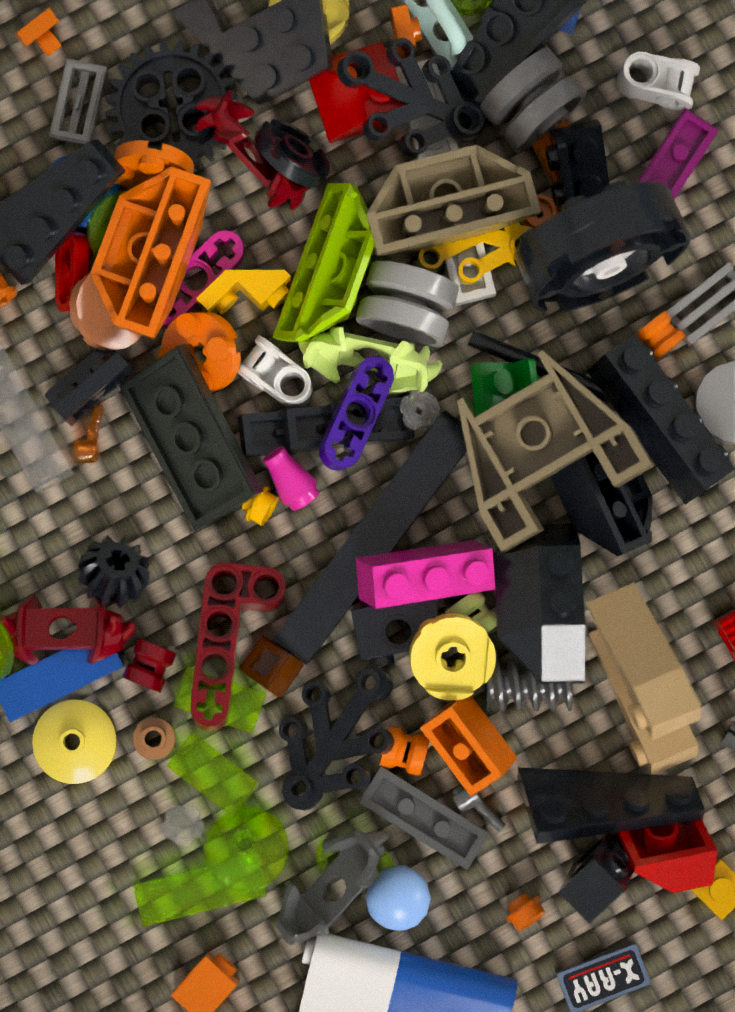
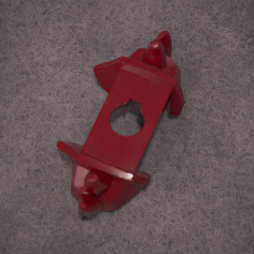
[195,91,309,210]
[0,594,136,665]

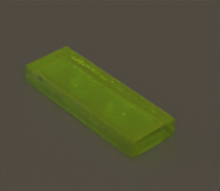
[133,853,267,927]

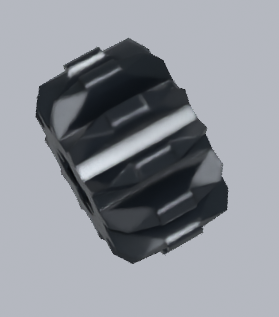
[78,535,150,608]

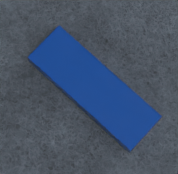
[0,649,125,722]

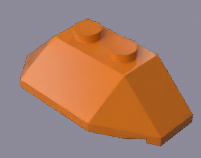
[90,166,211,339]

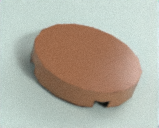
[69,272,141,351]

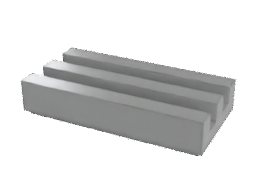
[49,58,108,146]
[667,262,735,347]

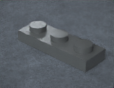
[359,766,490,870]

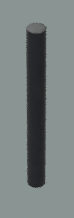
[468,330,610,403]

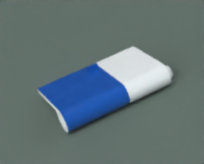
[299,934,517,1012]

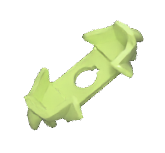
[298,326,442,395]

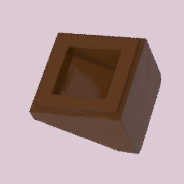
[239,635,304,698]

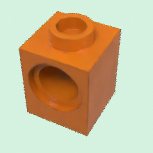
[171,952,239,1012]

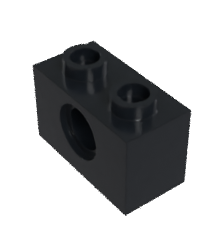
[351,599,438,667]

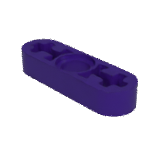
[319,356,394,471]

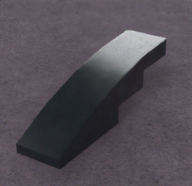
[238,397,415,458]

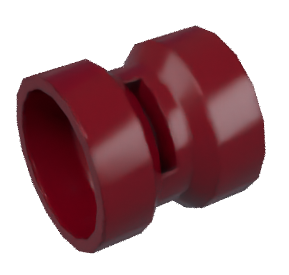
[122,638,177,693]

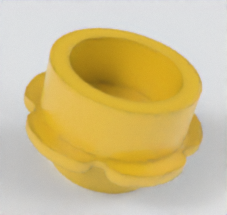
[242,486,279,526]

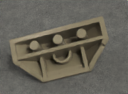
[366,145,541,256]

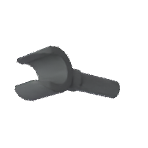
[453,786,506,832]

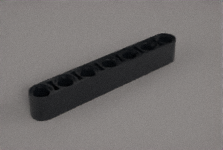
[273,410,467,665]

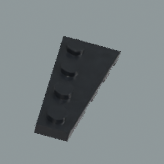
[450,0,588,108]
[0,140,126,285]
[517,767,705,844]

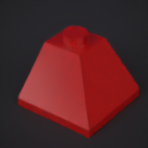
[309,41,405,144]
[617,820,717,893]

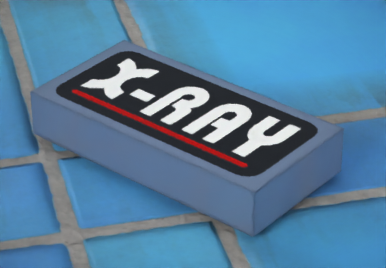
[555,942,651,1012]

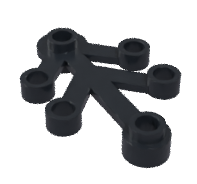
[337,38,484,157]
[279,666,394,810]

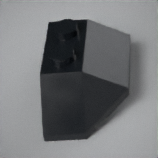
[550,451,653,557]
[494,524,585,684]

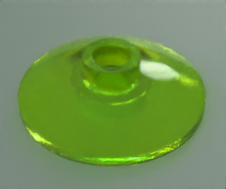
[204,808,289,891]

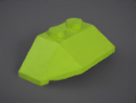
[272,183,374,343]

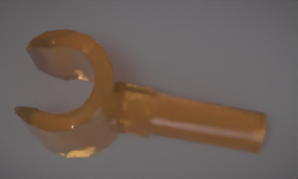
[73,406,104,464]

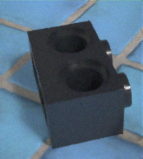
[558,833,634,924]

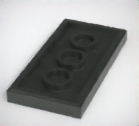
[119,344,263,531]

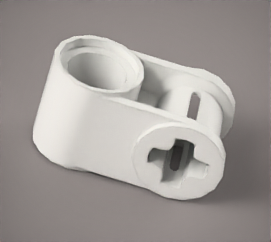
[617,52,700,110]
[237,335,313,408]

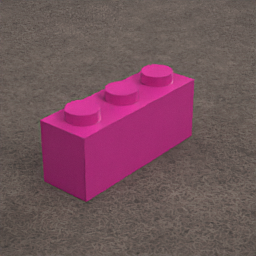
[355,540,495,609]

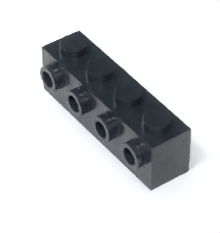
[587,334,735,505]

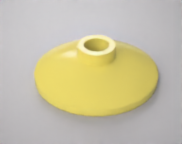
[32,699,117,784]

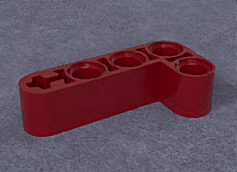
[190,563,285,732]

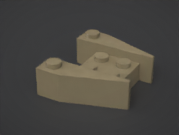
[457,350,655,551]

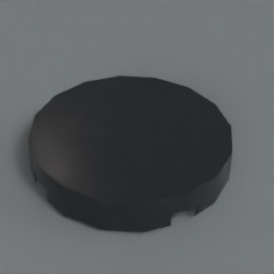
[255,119,330,188]

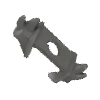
[275,829,389,945]

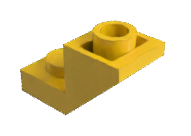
[196,270,292,315]

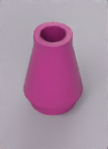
[263,446,319,511]

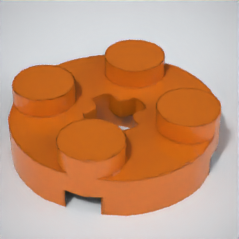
[114,140,194,190]
[157,311,241,393]

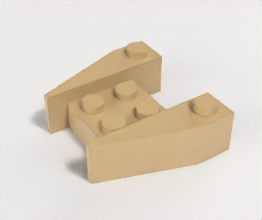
[586,583,702,775]

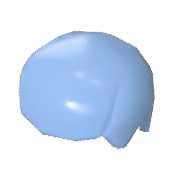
[365,865,431,931]

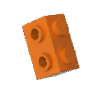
[420,695,517,797]

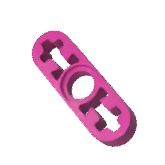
[162,231,244,328]

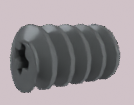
[485,658,573,711]

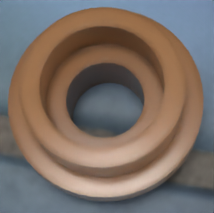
[133,718,176,760]

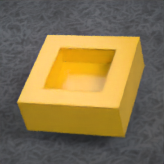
[691,859,735,920]

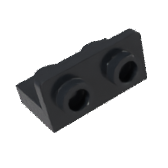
[545,119,610,209]
[45,349,134,427]

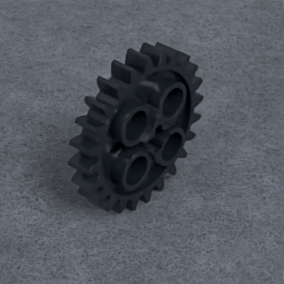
[105,40,239,170]

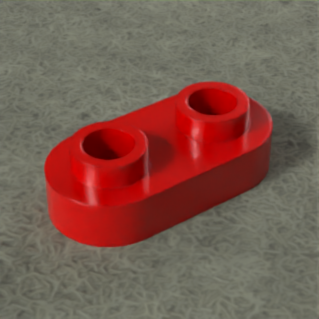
[55,231,92,313]

